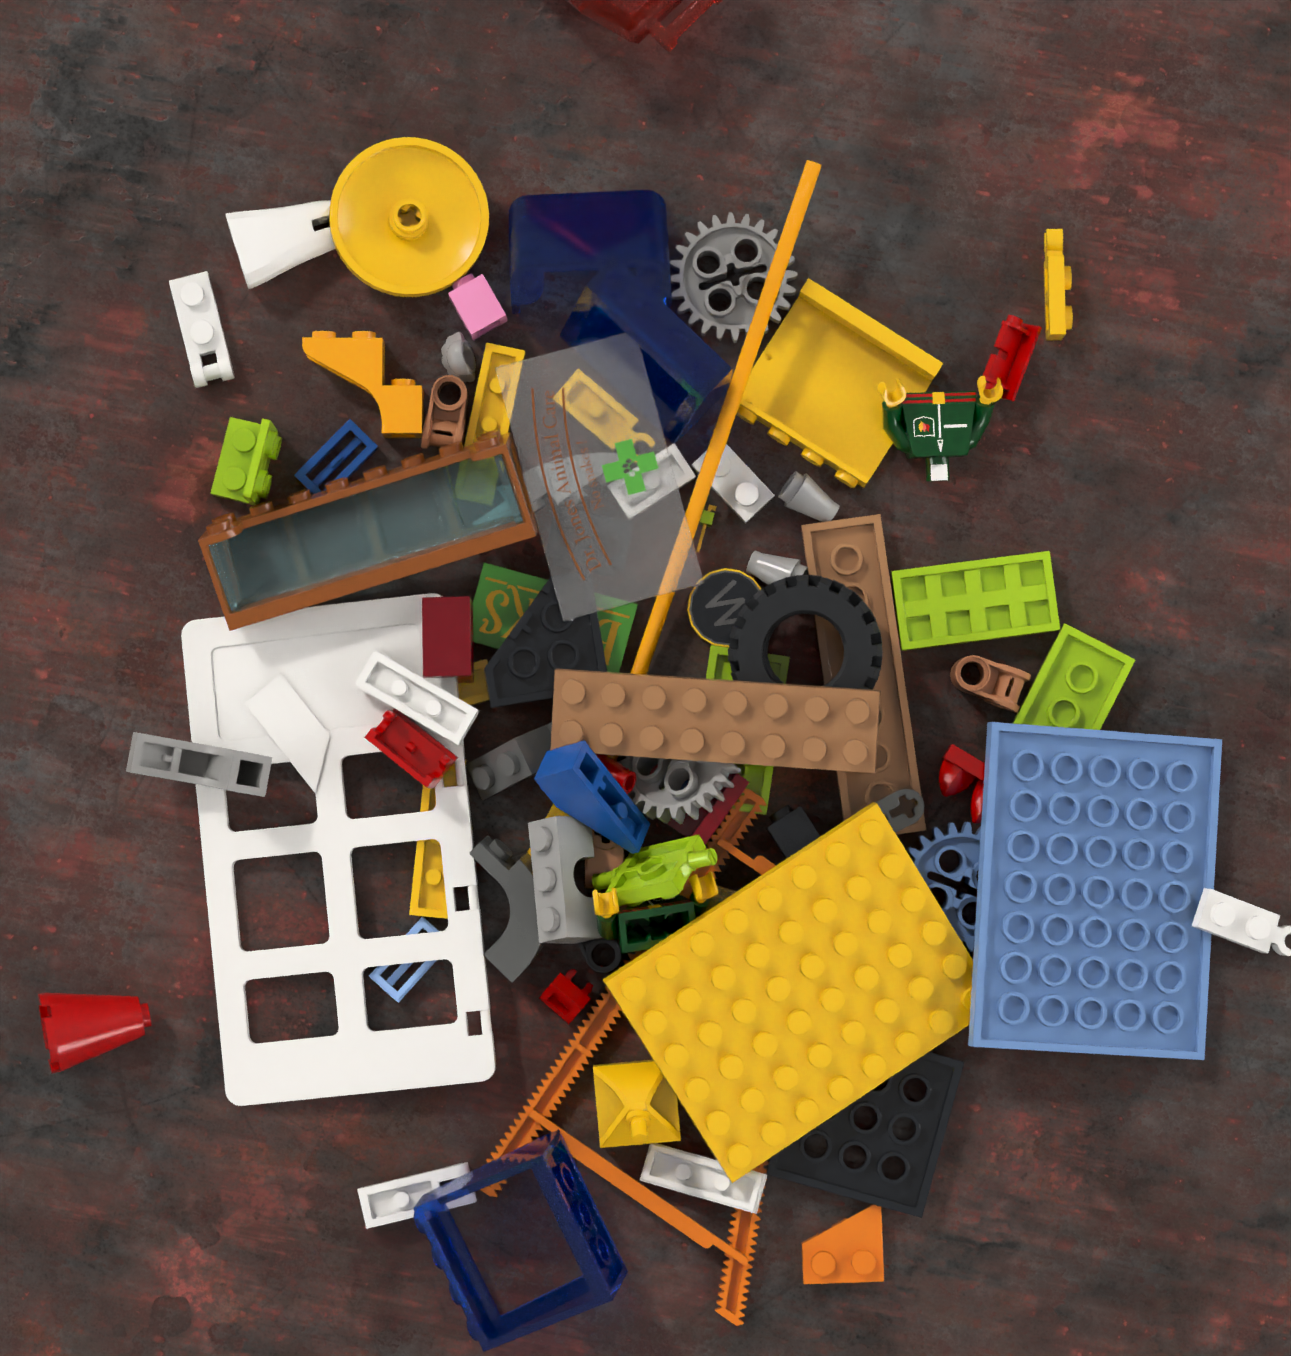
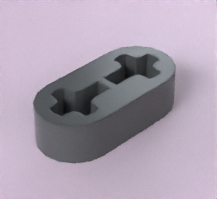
[875,789,925,833]

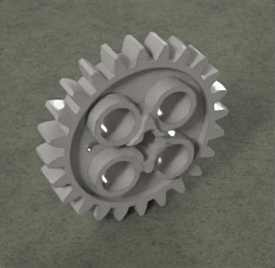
[668,212,797,343]
[618,756,741,824]

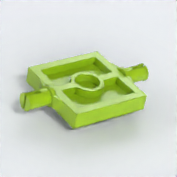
[592,835,717,907]

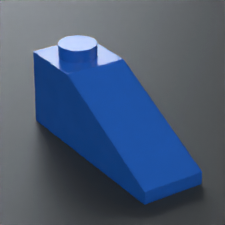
[534,740,650,854]

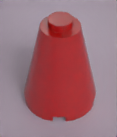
[38,992,151,1074]

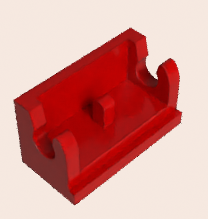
[364,708,458,789]

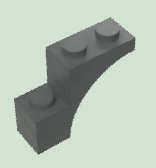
[466,722,552,801]

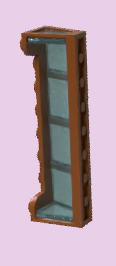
[198,429,538,631]

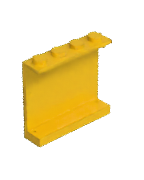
[736,278,943,488]

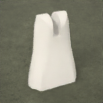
[225,200,336,289]

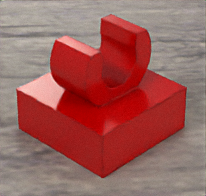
[539,969,593,1024]

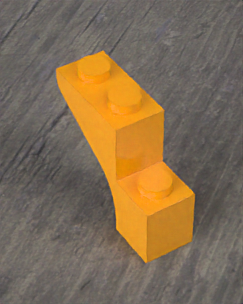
[302,331,424,438]

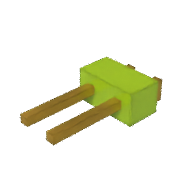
[696,504,717,552]

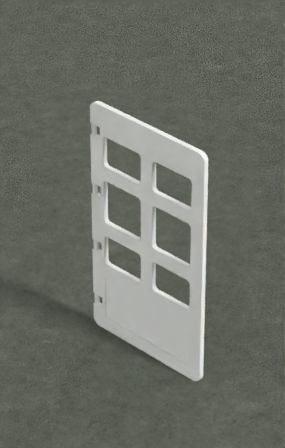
[181,593,496,1106]

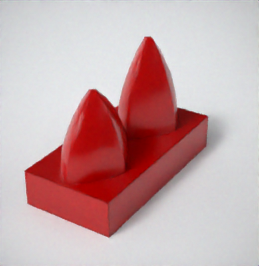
[939,744,985,824]

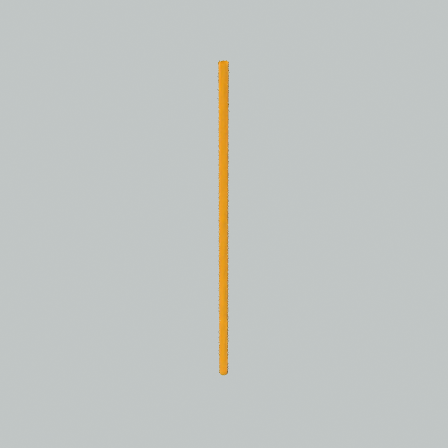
[608,160,822,761]

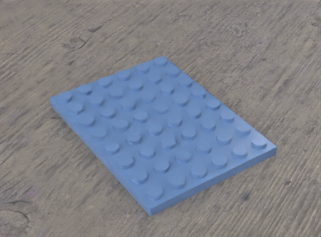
[968,722,1222,1060]

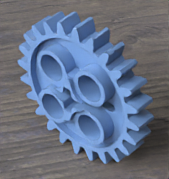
[906,822,981,952]

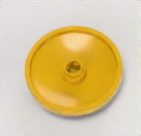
[329,137,489,297]

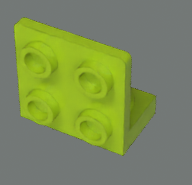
[210,417,282,505]

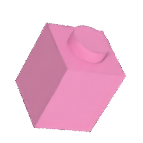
[448,274,507,340]

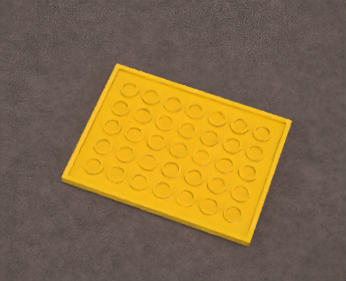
[603,802,973,1183]

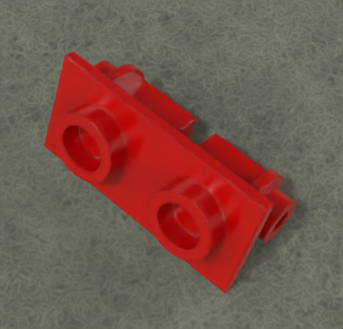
[983,315,1042,401]

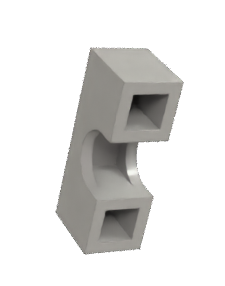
[528,816,602,944]

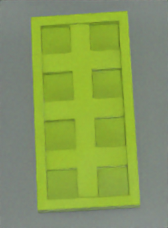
[890,551,1060,651]

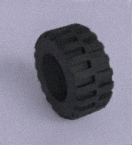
[728,575,883,690]

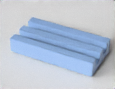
[369,916,439,1003]

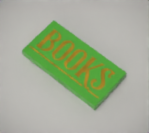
[473,562,638,673]

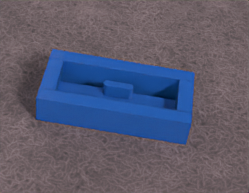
[294,419,379,494]

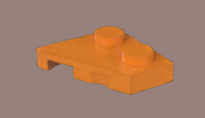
[801,1204,884,1284]

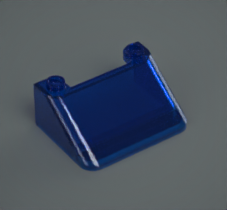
[508,190,672,314]

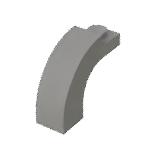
[126,732,272,797]

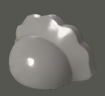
[441,332,476,382]

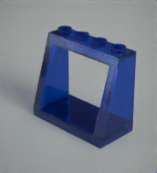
[560,256,733,444]
[413,1129,628,1352]

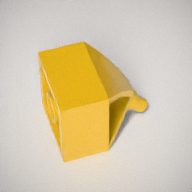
[593,1060,681,1148]

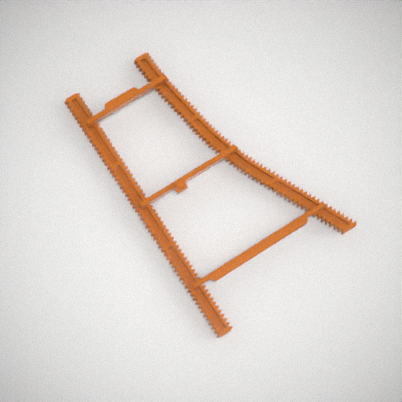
[472,789,776,1326]

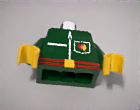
[878,376,1003,482]
[592,871,718,953]

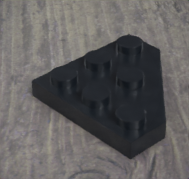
[484,570,607,709]

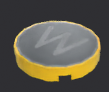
[687,568,761,648]

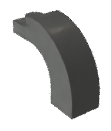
[469,835,544,982]

